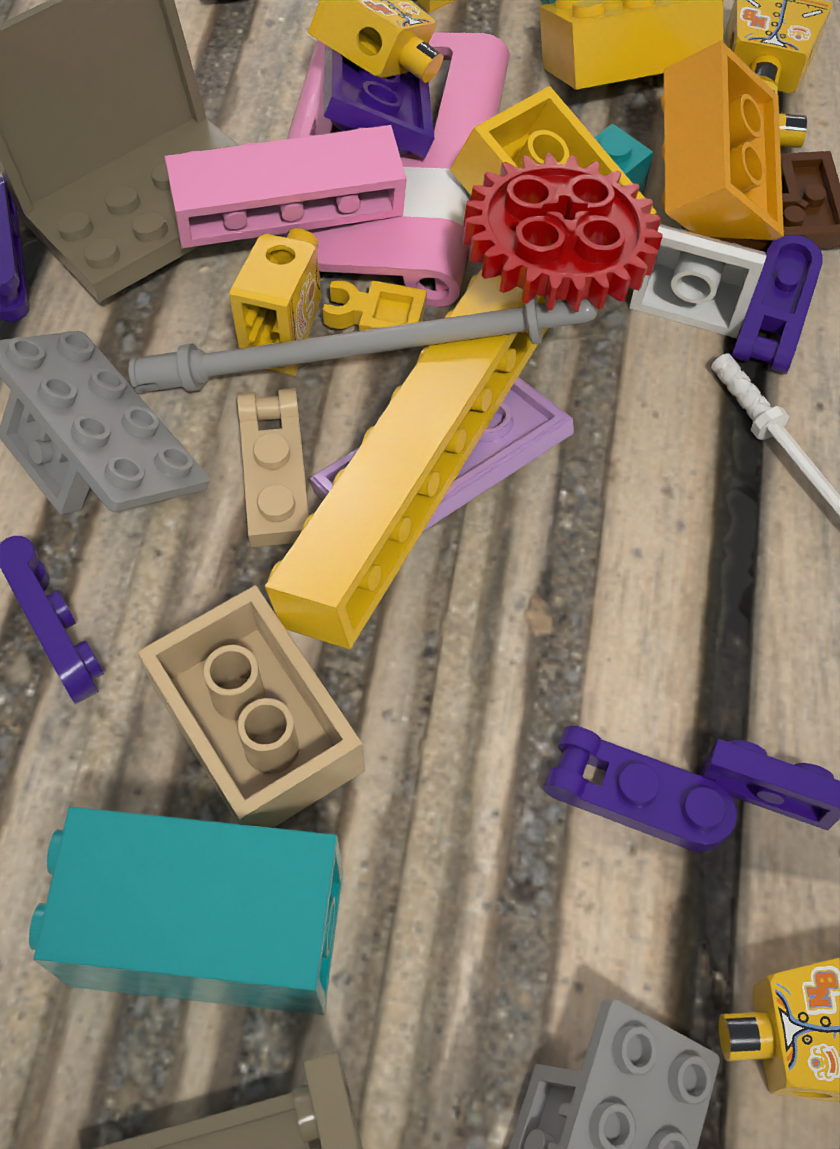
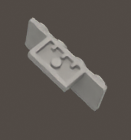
[0,331,210,515]
[509,999,720,1149]

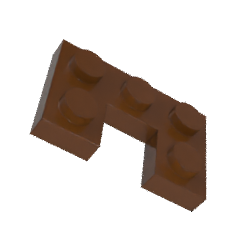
[681,151,840,251]

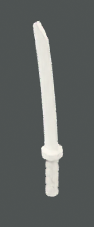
[711,353,840,517]

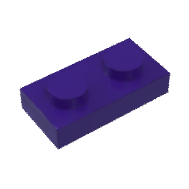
[700,739,840,831]

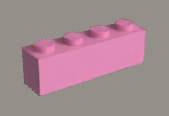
[165,125,406,248]

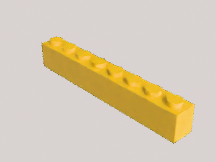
[265,269,559,650]

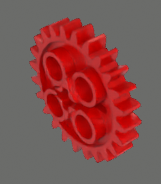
[463,153,663,312]

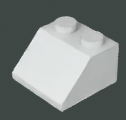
[629,224,766,338]

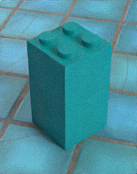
[29,807,343,1015]

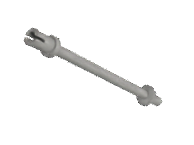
[128,295,598,394]

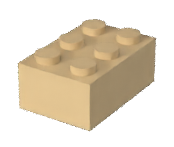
[137,585,365,828]

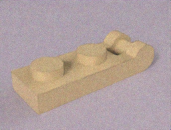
[237,388,309,548]

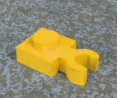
[323,281,427,349]

